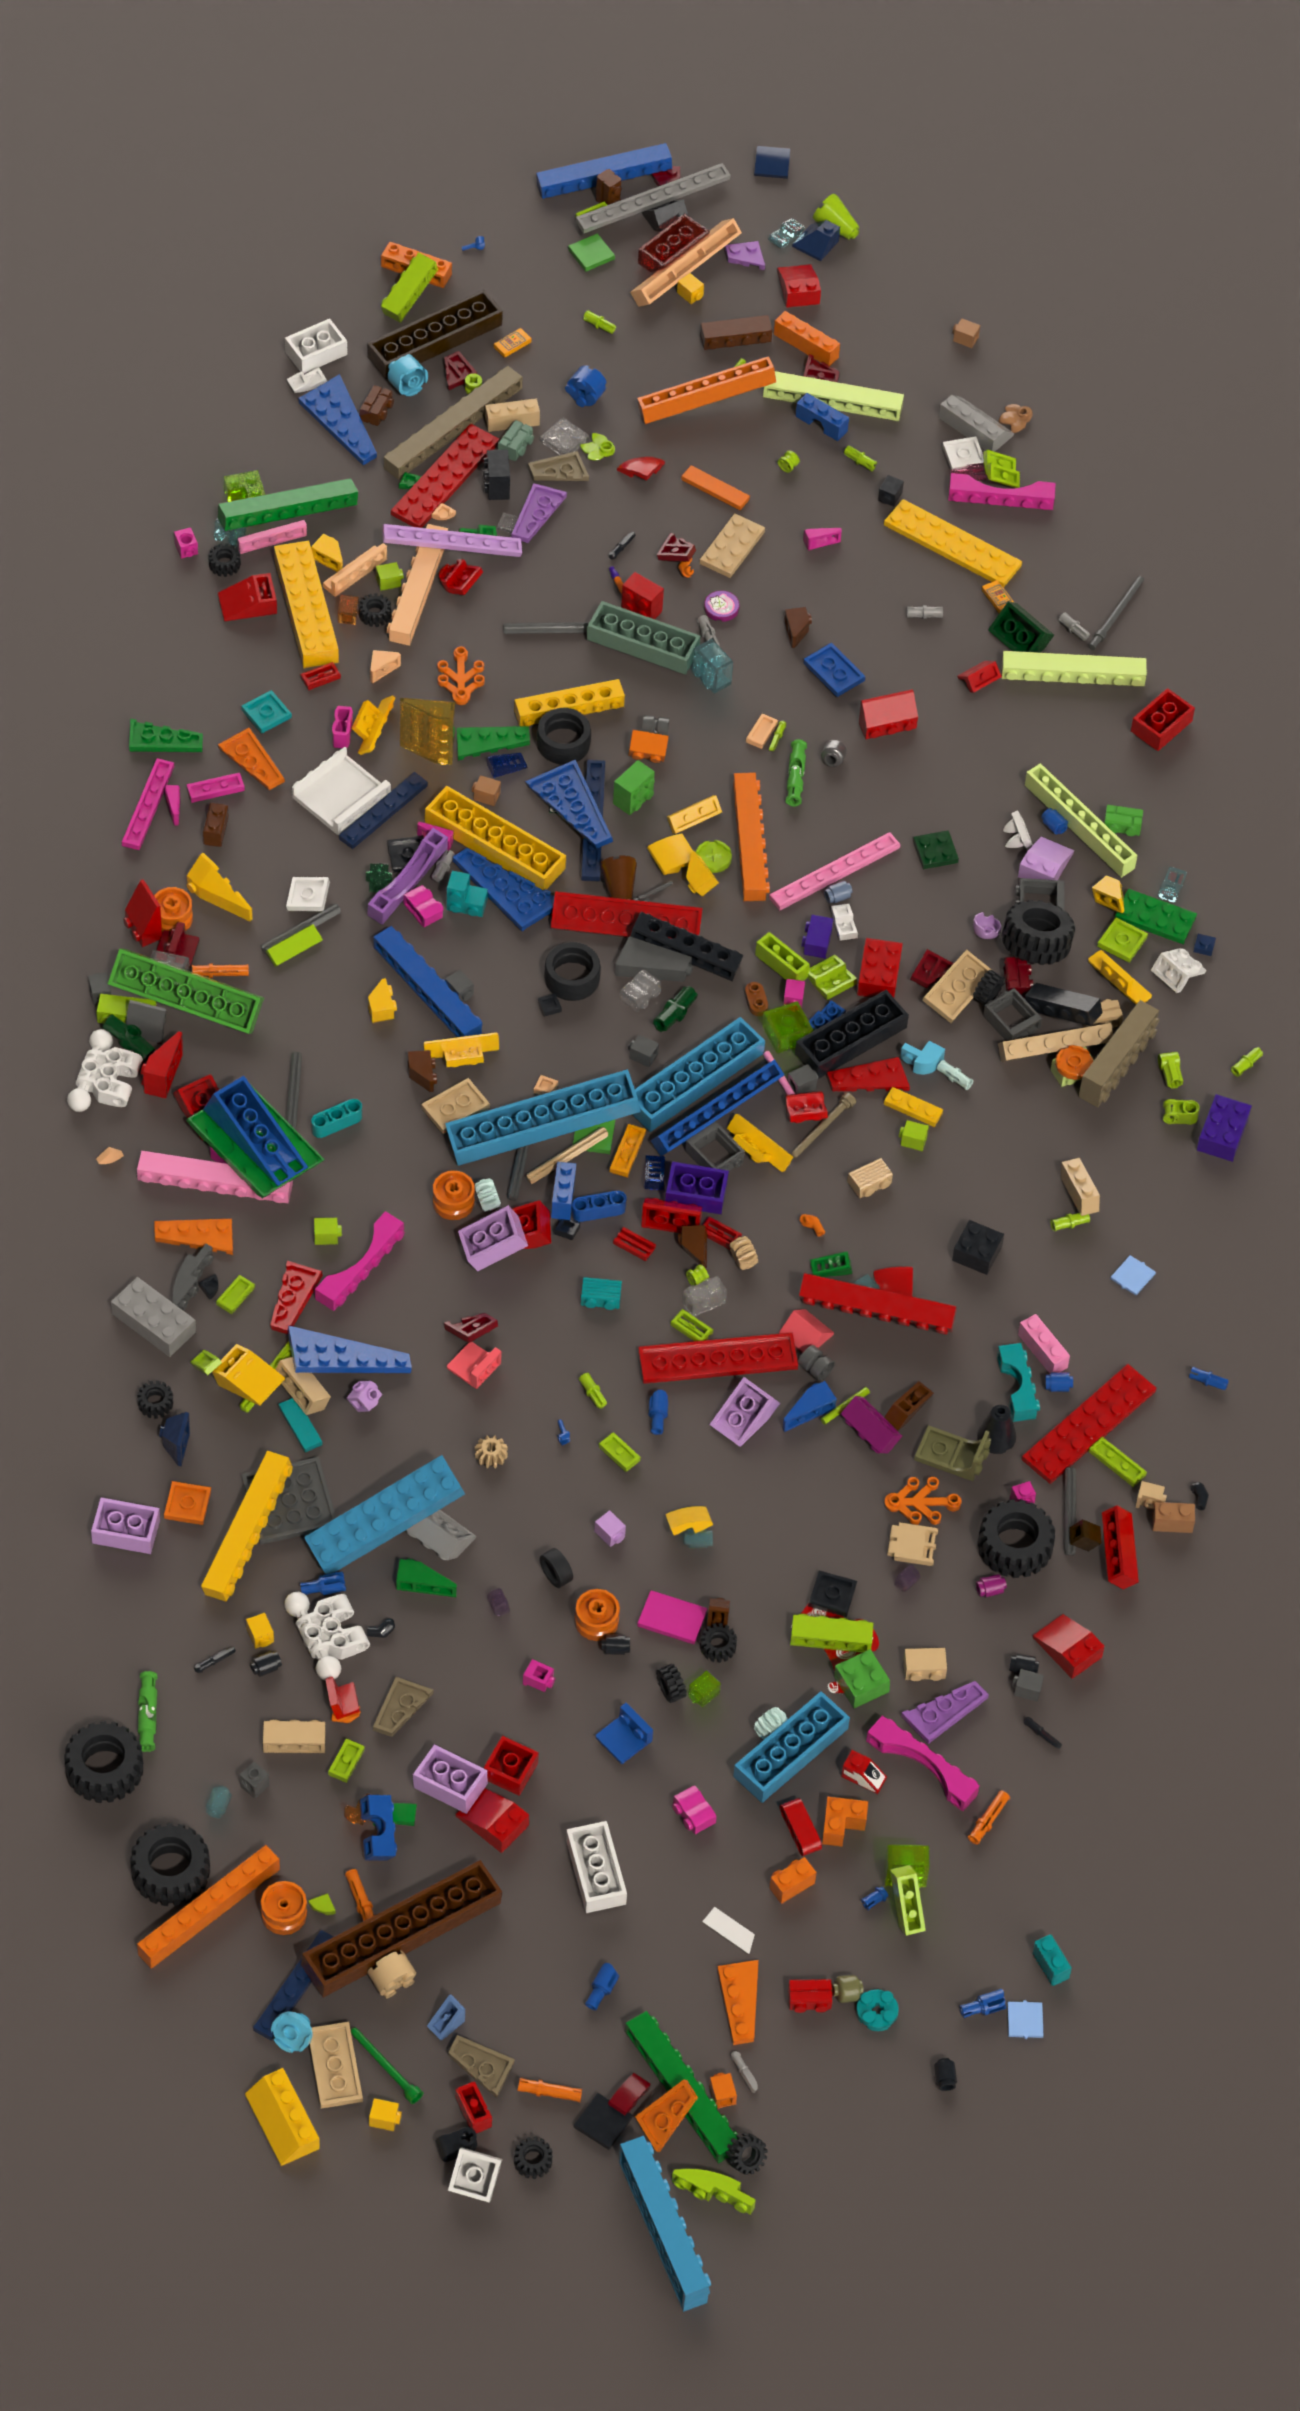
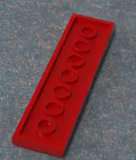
[391,424,499,528]
[551,891,703,939]
[638,1332,798,1384]
[1022,1364,1157,1484]

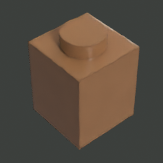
[952,318,980,348]
[472,775,501,806]

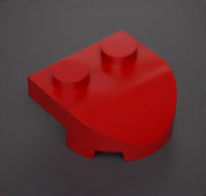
[439,559,483,595]

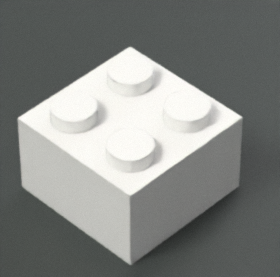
[448,2147,502,2202]

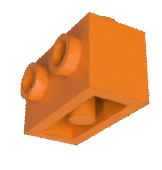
[628,730,669,763]
[769,1857,817,1904]

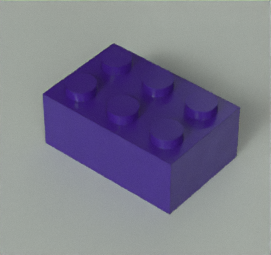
[1197,1094,1252,1162]
[665,1161,729,1215]

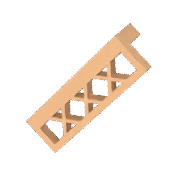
[323,543,387,597]

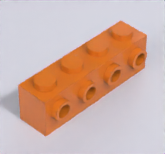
[381,242,452,288]
[774,311,840,367]

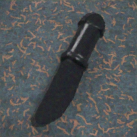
[609,532,636,559]
[194,1647,236,1673]
[1024,1717,1062,1749]

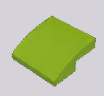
[983,449,1020,488]
[808,955,858,1000]

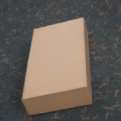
[746,714,778,749]

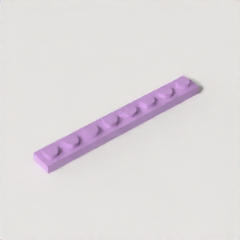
[382,524,522,557]

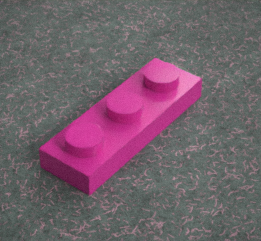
[187,772,245,803]

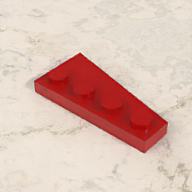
[826,1057,910,1091]
[270,1261,323,1335]

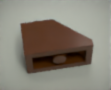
[784,607,812,648]
[678,1225,707,1268]
[707,1598,730,1628]

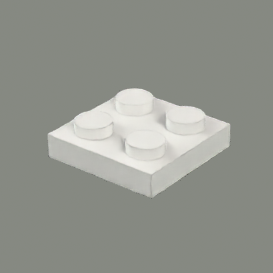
[942,436,984,473]
[286,877,330,911]

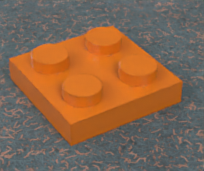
[164,1481,211,1525]

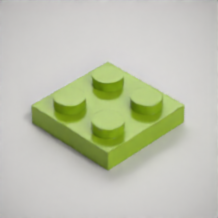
[1097,918,1148,963]

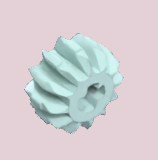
[475,1178,501,1211]
[754,1707,788,1740]

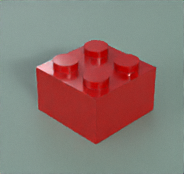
[621,572,664,619]
[484,1736,539,1796]

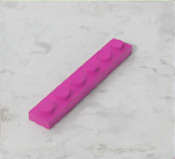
[122,758,174,850]

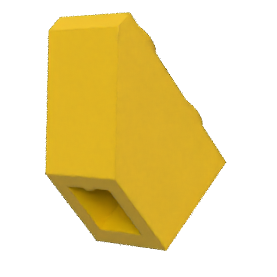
[368,978,397,1023]

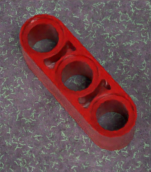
[780,1798,822,1856]

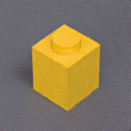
[677,273,704,304]
[246,1613,274,1649]
[369,2098,402,2131]

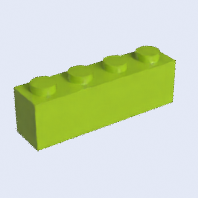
[381,253,438,323]
[790,1614,874,1653]

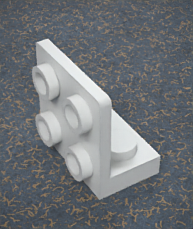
[1151,948,1206,993]

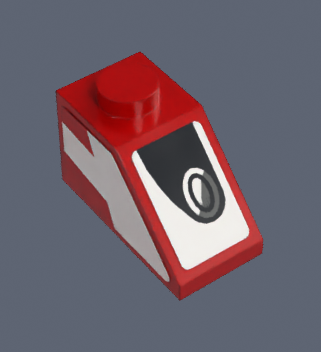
[841,1750,887,1794]

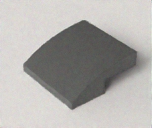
[126,1000,166,1044]

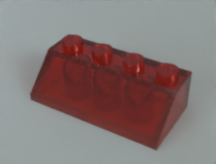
[638,213,710,272]

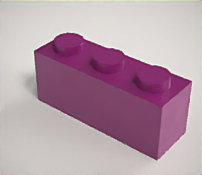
[841,1396,902,1454]

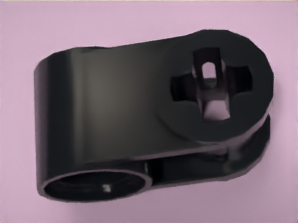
[435,2127,477,2162]

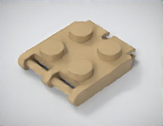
[887,1522,938,1566]

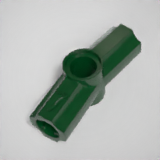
[653,986,698,1032]
[103,1014,156,1062]

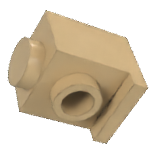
[1136,1481,1167,1509]

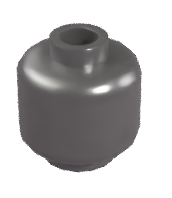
[821,740,847,767]

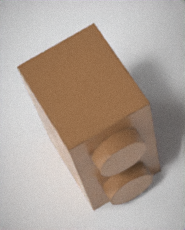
[1152,1502,1195,1533]

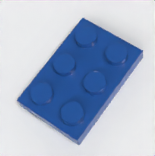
[803,643,865,697]

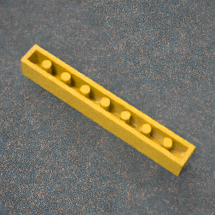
[201,1451,293,1602]

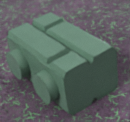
[498,420,534,461]

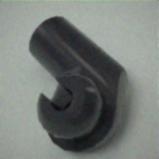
[1190,1482,1209,1511]
[367,1618,395,1638]

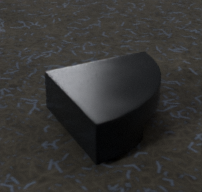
[199,1274,219,1300]

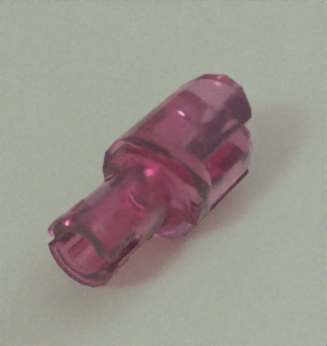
[950,463,989,481]

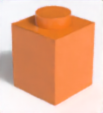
[709,2073,737,2109]

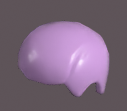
[973,912,1002,939]

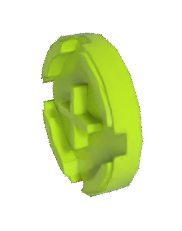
[696,840,732,873]

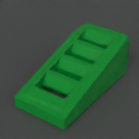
[810,1251,853,1277]

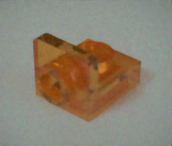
[344,1793,370,1825]

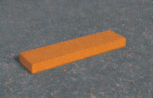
[681,465,750,510]

